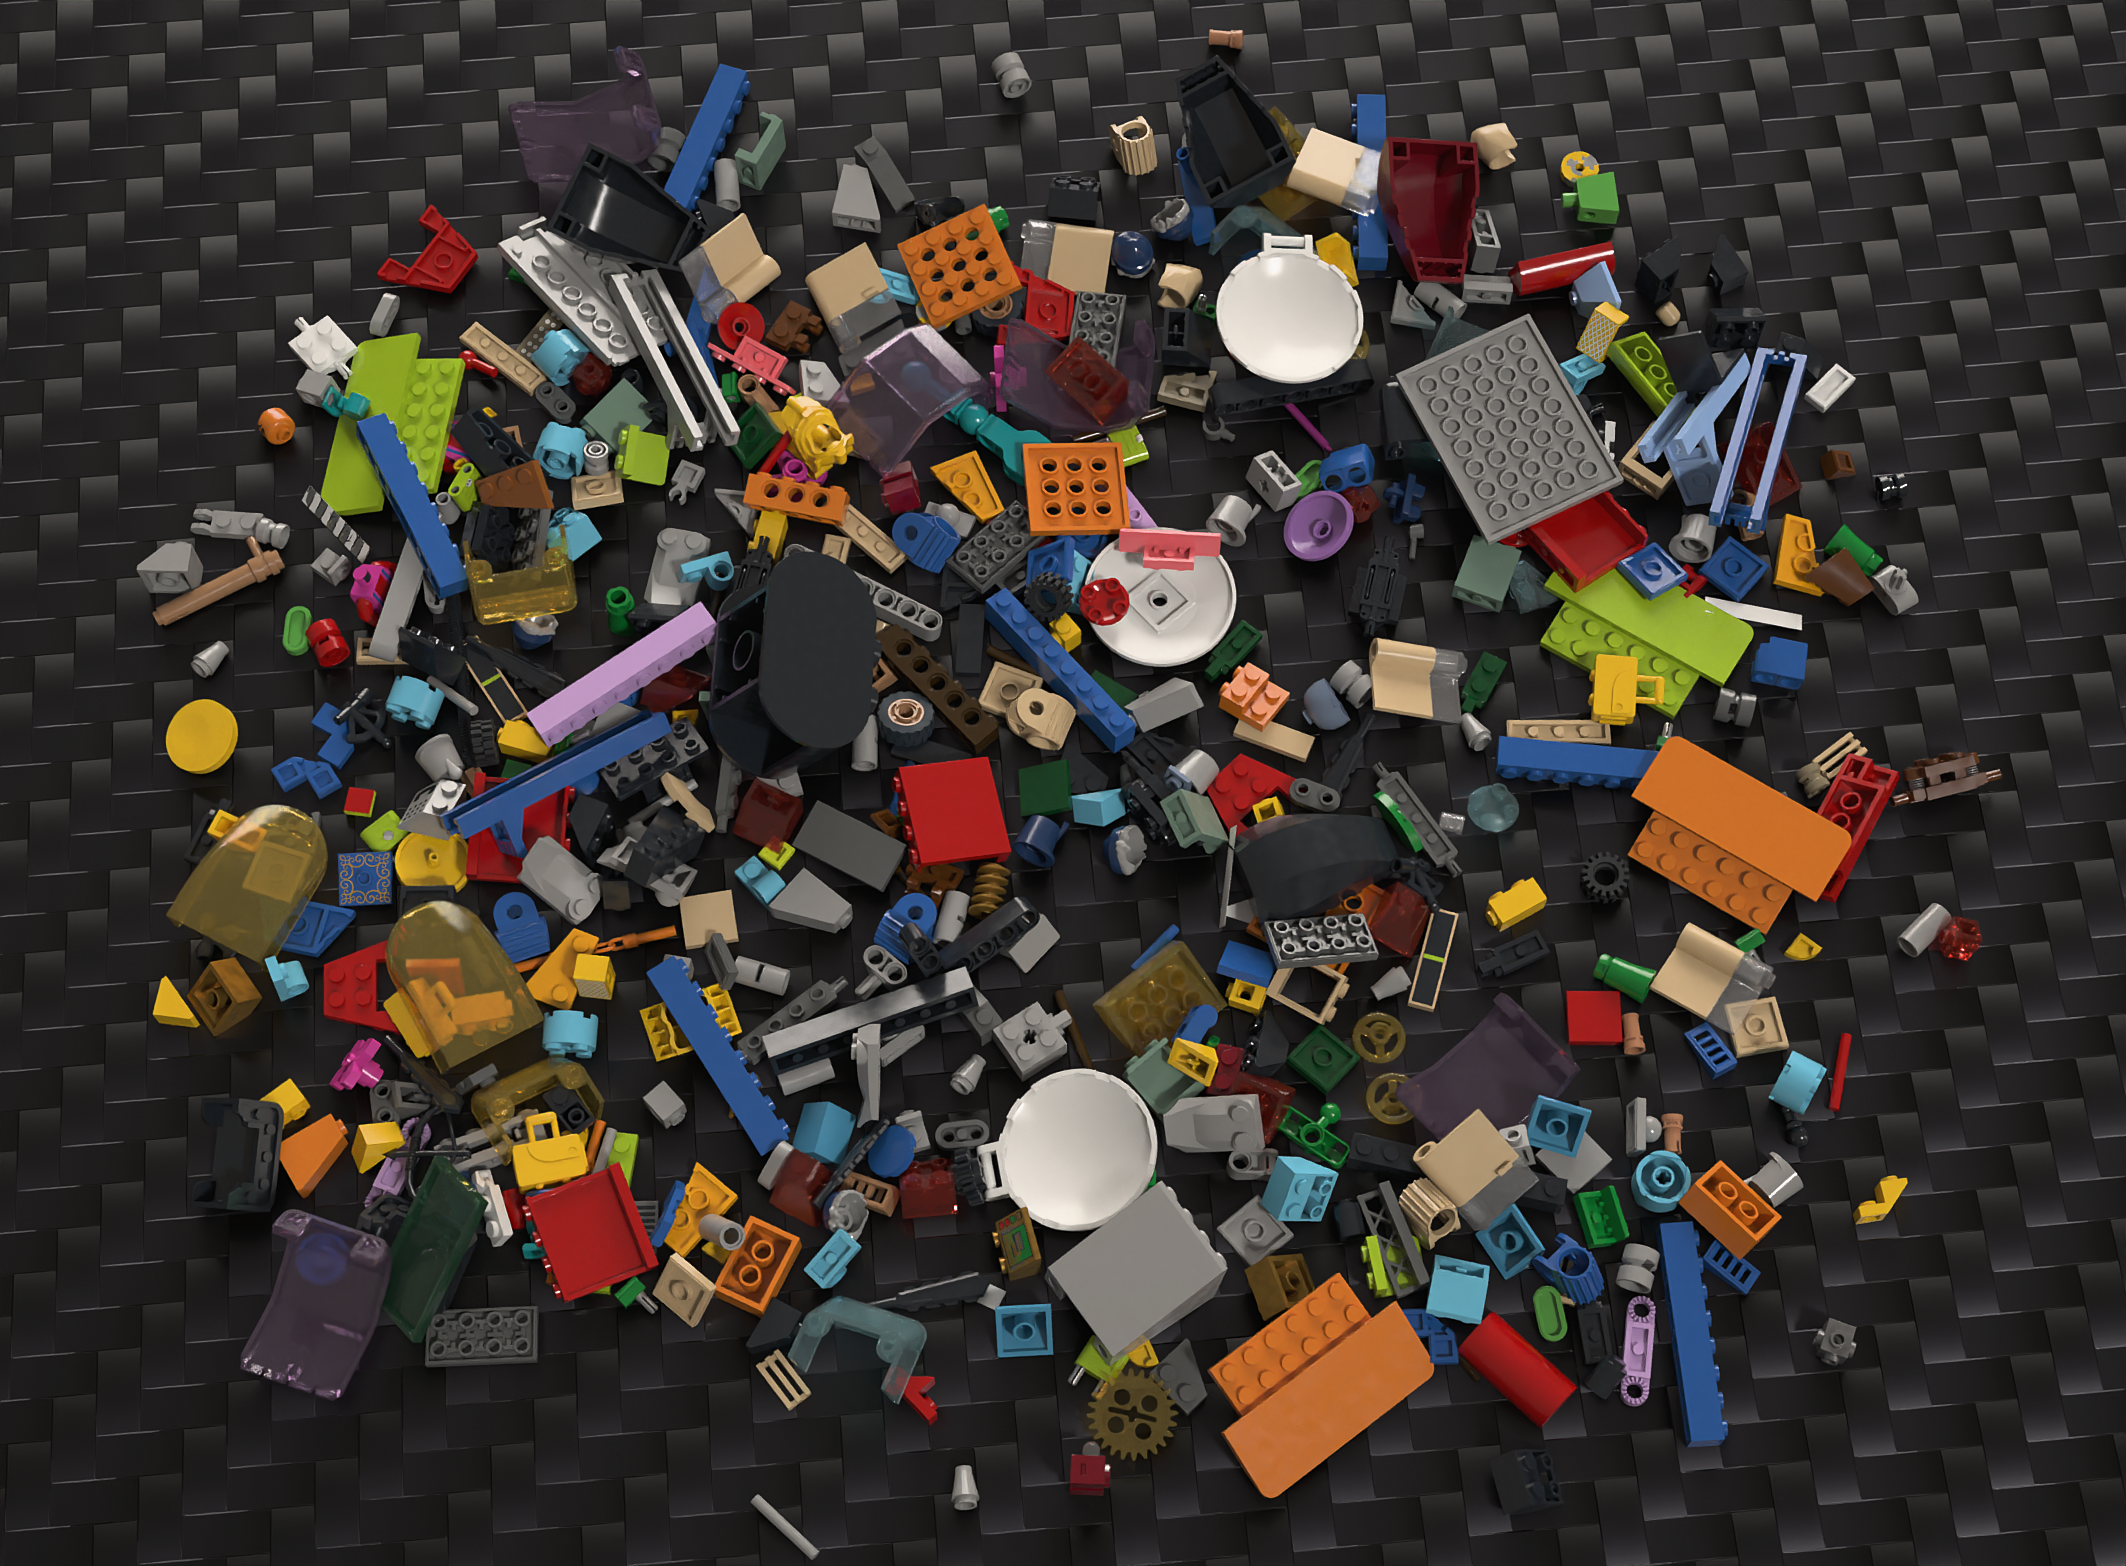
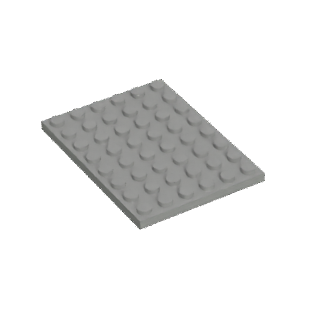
[1395,314,1624,546]

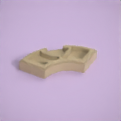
[661,772,715,832]

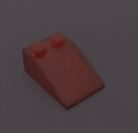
[1044,336,1136,426]
[1718,421,1802,506]

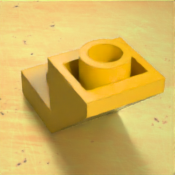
[1853,1176,1908,1224]

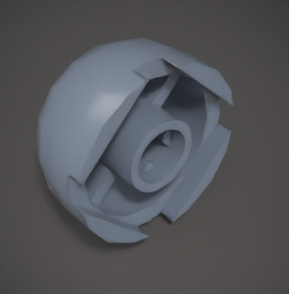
[1302,678,1350,730]

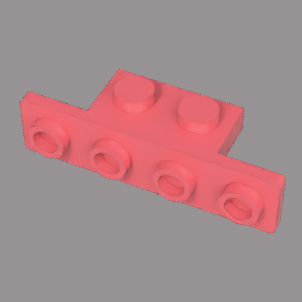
[707,336,796,396]
[1119,528,1221,571]

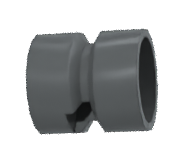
[647,127,687,173]
[1713,687,1757,728]

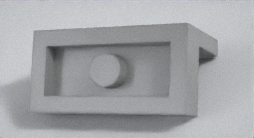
[1461,274,1513,304]
[999,913,1060,973]

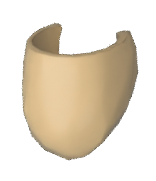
[1470,123,1517,170]
[1157,263,1203,308]

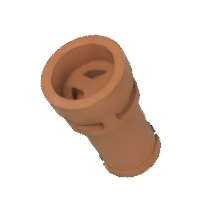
[1209,29,1243,49]
[1621,1013,1646,1055]
[1661,1114,1683,1155]

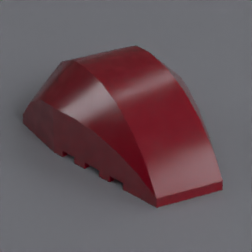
[1377,137,1480,284]

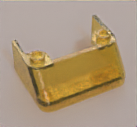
[463,524,577,625]
[471,1055,605,1166]

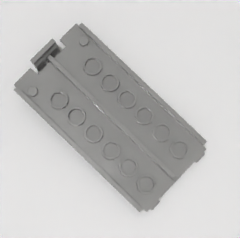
[497,216,671,367]

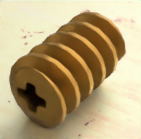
[968,862,1010,920]

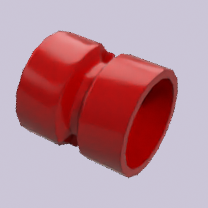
[305,619,350,667]

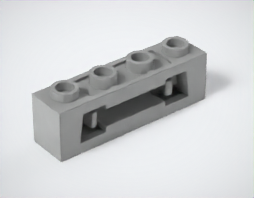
[434,1109,548,1176]

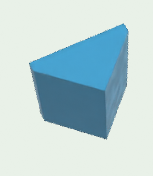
[1526,1095,1591,1158]
[792,1101,856,1167]
[1475,1204,1545,1280]
[995,1304,1053,1358]

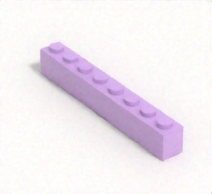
[526,601,717,748]

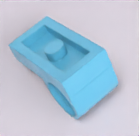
[870,268,919,305]
[1559,354,1606,395]
[677,551,734,591]
[734,856,786,911]
[265,956,309,1001]
[804,1229,862,1288]

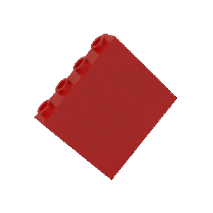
[1518,491,1648,593]
[892,757,1011,873]
[466,772,575,884]
[522,1162,659,1304]

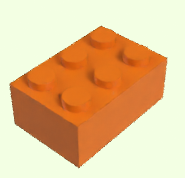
[1678,1160,1782,1260]
[714,1216,802,1318]

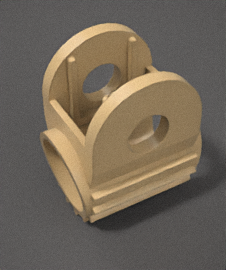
[1109,116,1157,176]
[1006,688,1076,751]
[1398,1178,1461,1250]

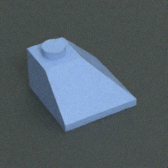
[1569,261,1621,319]

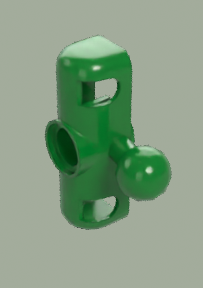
[1274,1103,1350,1169]

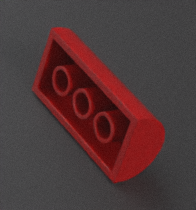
[1508,242,1615,296]
[1458,1311,1578,1429]

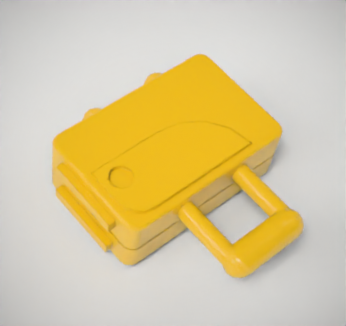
[1588,654,1665,726]
[383,978,457,1058]
[512,1112,589,1194]

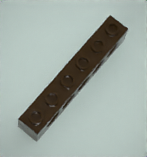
[876,623,999,755]

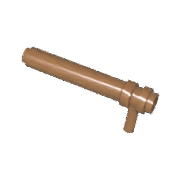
[152,536,285,626]

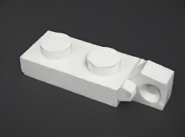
[471,1169,513,1247]

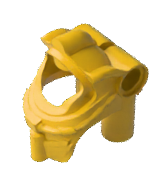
[780,396,854,480]

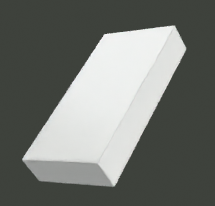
[1804,363,1856,413]

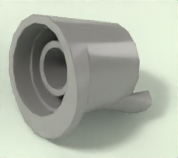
[1206,495,1261,547]
[1669,514,1717,563]
[415,734,465,783]
[1174,750,1219,795]
[1744,1152,1804,1208]

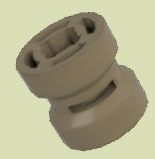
[1794,762,1830,798]

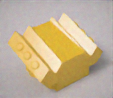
[639,983,742,1061]

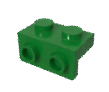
[1573,1185,1629,1248]

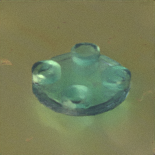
[1467,783,1519,832]

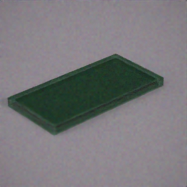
[369,1156,489,1343]

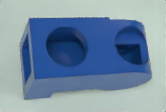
[1171,1005,1218,1045]

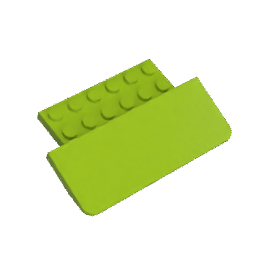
[321,333,466,515]
[1539,568,1754,719]

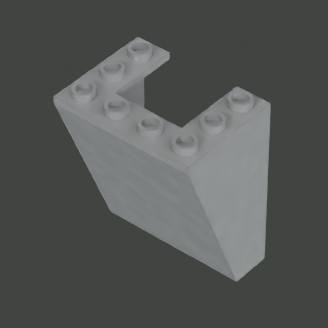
[1044,1180,1228,1367]

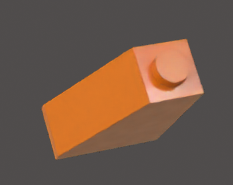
[279,1113,349,1199]

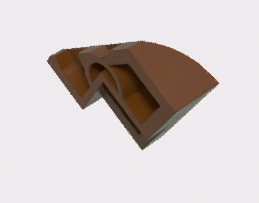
[1802,547,1875,607]

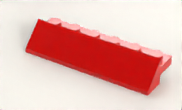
[1811,753,1900,903]

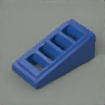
[1683,1022,1738,1080]
[1702,1239,1761,1296]

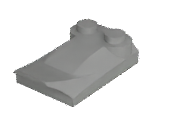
[644,528,711,607]
[517,835,603,925]
[597,836,697,907]
[851,1024,880,1128]
[1163,1094,1265,1153]

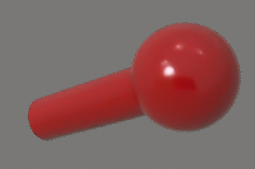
[458,350,498,377]

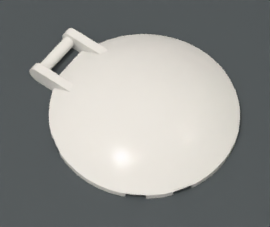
[1216,233,1363,384]
[976,1069,1157,1231]

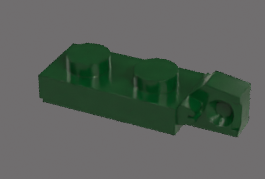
[1204,620,1263,683]
[1459,651,1507,715]

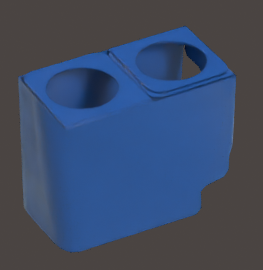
[1319,444,1375,493]
[1750,636,1808,690]

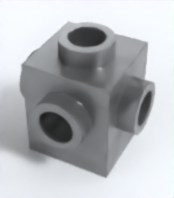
[1813,1318,1856,1365]

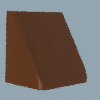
[1820,449,1856,479]
[870,809,903,839]

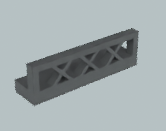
[1356,1180,1430,1299]

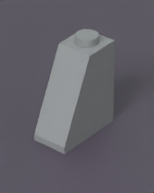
[832,164,881,233]
[1123,677,1204,732]
[769,868,853,933]

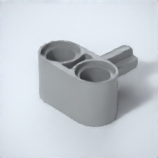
[1868,565,1918,616]
[855,945,908,1001]

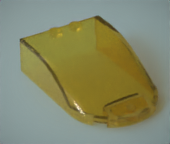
[166,805,328,972]
[385,901,545,1074]

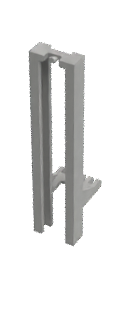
[608,269,740,452]

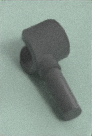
[1408,524,1424,559]

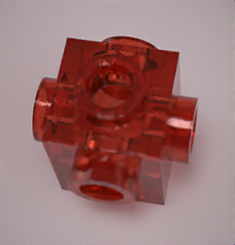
[573,353,613,398]
[1341,484,1381,523]
[1939,916,1982,961]

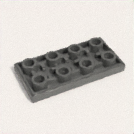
[1065,291,1126,377]
[508,490,553,598]
[946,500,1048,594]
[792,800,908,892]
[1262,913,1379,969]
[425,1306,539,1367]

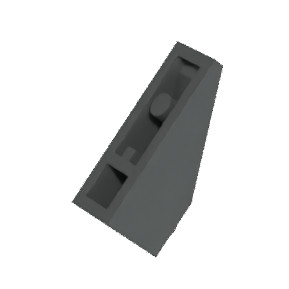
[854,136,915,213]
[1467,209,1501,273]
[958,985,1003,1046]

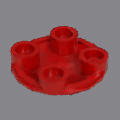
[1079,578,1130,626]

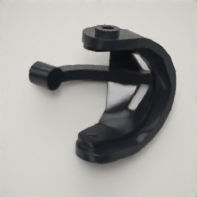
[914,196,965,242]

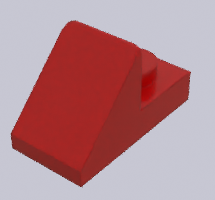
[891,1376,938,1426]

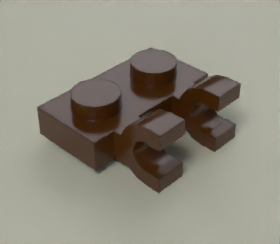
[765,300,823,354]
[904,863,964,909]

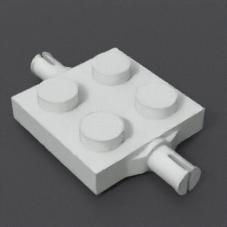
[288,315,358,379]

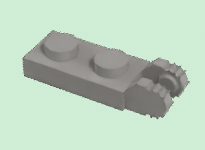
[190,509,265,539]

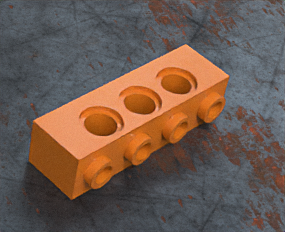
[743,472,850,527]

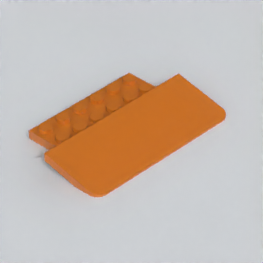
[1628,736,1852,936]
[1207,1273,1434,1498]

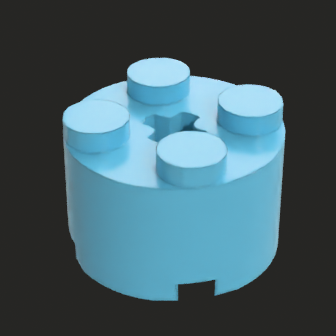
[531,329,591,386]
[533,422,589,480]
[385,676,445,730]
[542,1010,598,1058]
[1768,1051,1827,1115]
[1631,1151,1691,1212]

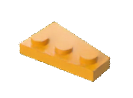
[930,450,1004,524]
[1773,514,1824,597]
[519,928,599,1011]
[663,1162,738,1259]

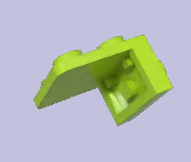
[614,424,670,486]
[1360,1235,1425,1298]

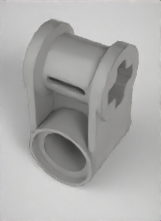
[1226,1148,1278,1182]

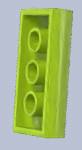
[1606,331,1697,420]

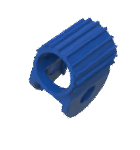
[892,513,961,573]
[493,892,551,964]
[874,893,937,965]
[1532,1233,1604,1305]

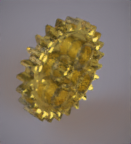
[1087,1368,1178,1461]

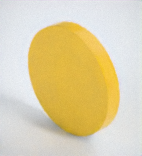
[166,699,238,774]
[395,832,468,892]

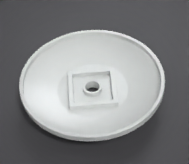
[1085,527,1236,667]

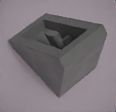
[392,1081,442,1120]

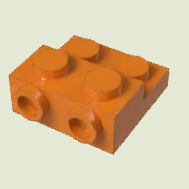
[1219,662,1290,732]

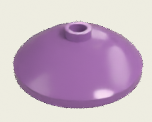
[1284,491,1354,561]

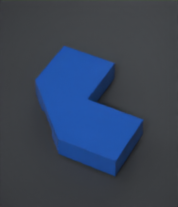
[311,702,355,770]
[271,756,342,799]
[651,1180,685,1247]
[1401,1308,1458,1365]

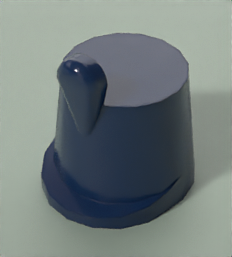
[1013,815,1069,868]

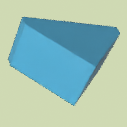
[1071,788,1126,826]

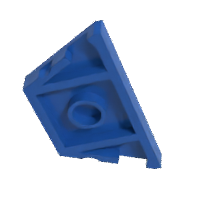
[256,895,356,957]

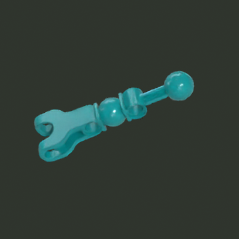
[901,362,1052,486]

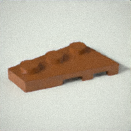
[475,459,554,509]

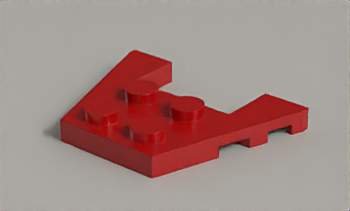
[376,205,479,293]
[996,260,1075,348]
[1205,753,1307,837]
[324,936,402,1036]

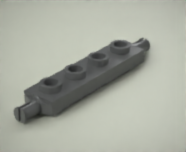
[715,754,742,833]
[1372,762,1462,877]
[737,976,848,1065]

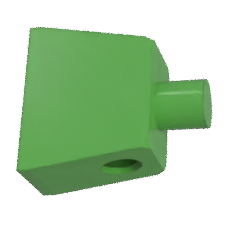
[1561,172,1619,224]

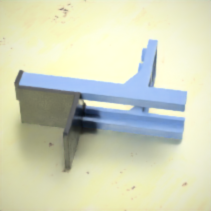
[1637,330,1752,506]

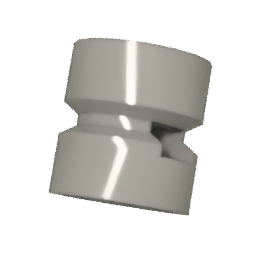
[991,52,1032,98]
[1330,660,1372,708]
[1616,1244,1660,1293]

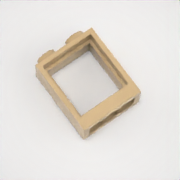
[1618,421,1680,500]
[1265,965,1350,1025]

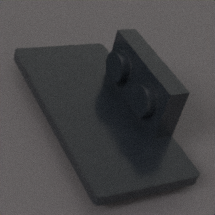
[598,717,709,805]

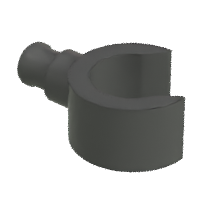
[1202,417,1236,442]

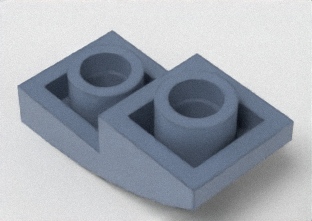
[1162,765,1192,793]

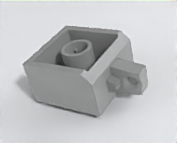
[993,1002,1072,1082]

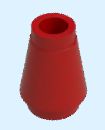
[501,1188,527,1230]

